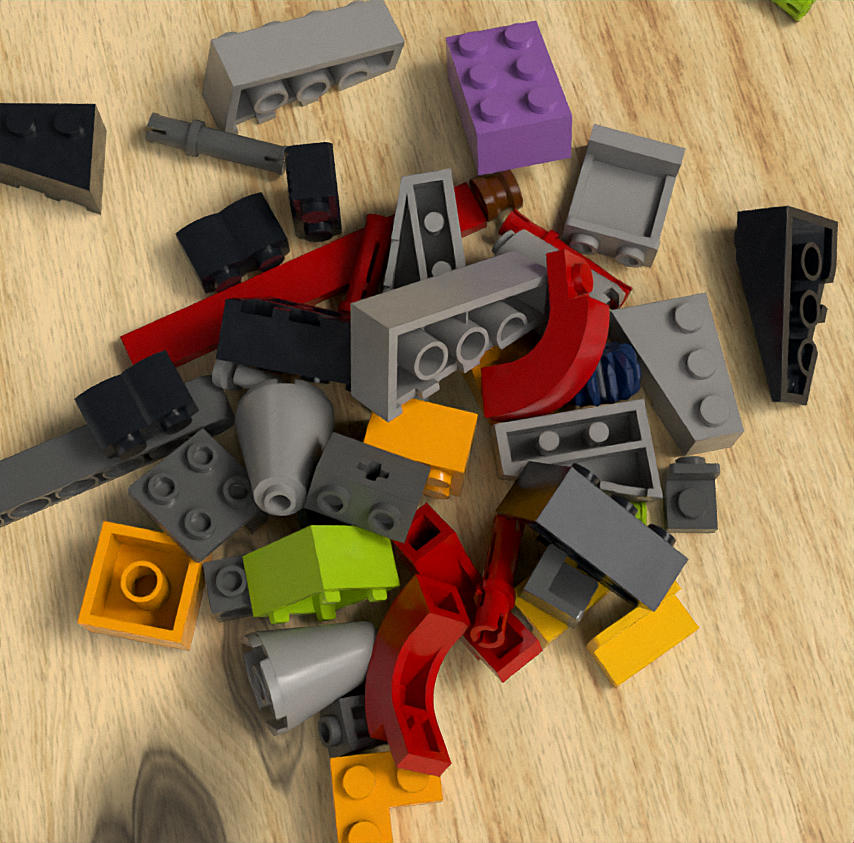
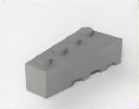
[202,0,405,134]
[351,250,550,422]

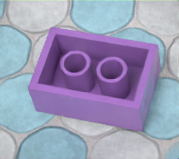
[445,20,572,176]

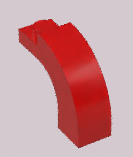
[481,249,610,423]
[390,502,543,683]
[365,574,471,777]

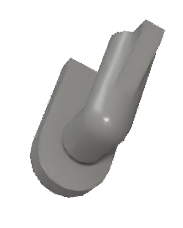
[212,359,285,391]

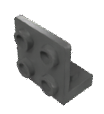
[128,428,269,563]

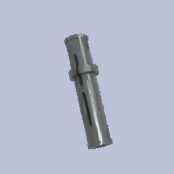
[146,112,287,176]

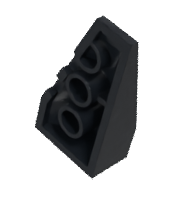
[734,205,838,406]

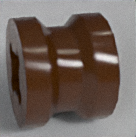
[469,169,523,223]

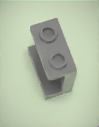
[561,124,686,268]

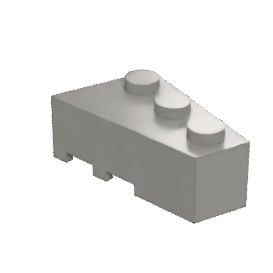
[383,168,466,293]
[607,292,744,457]
[489,399,663,502]

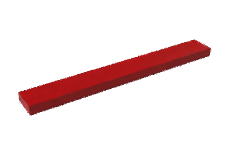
[120,182,487,368]

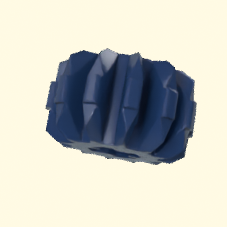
[567,341,642,407]

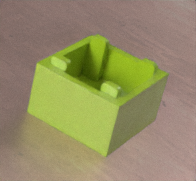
[242,525,400,624]

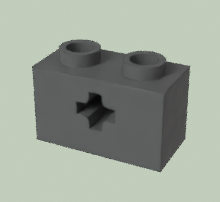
[304,432,431,543]

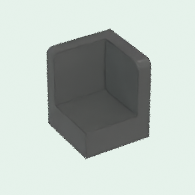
[520,544,598,629]

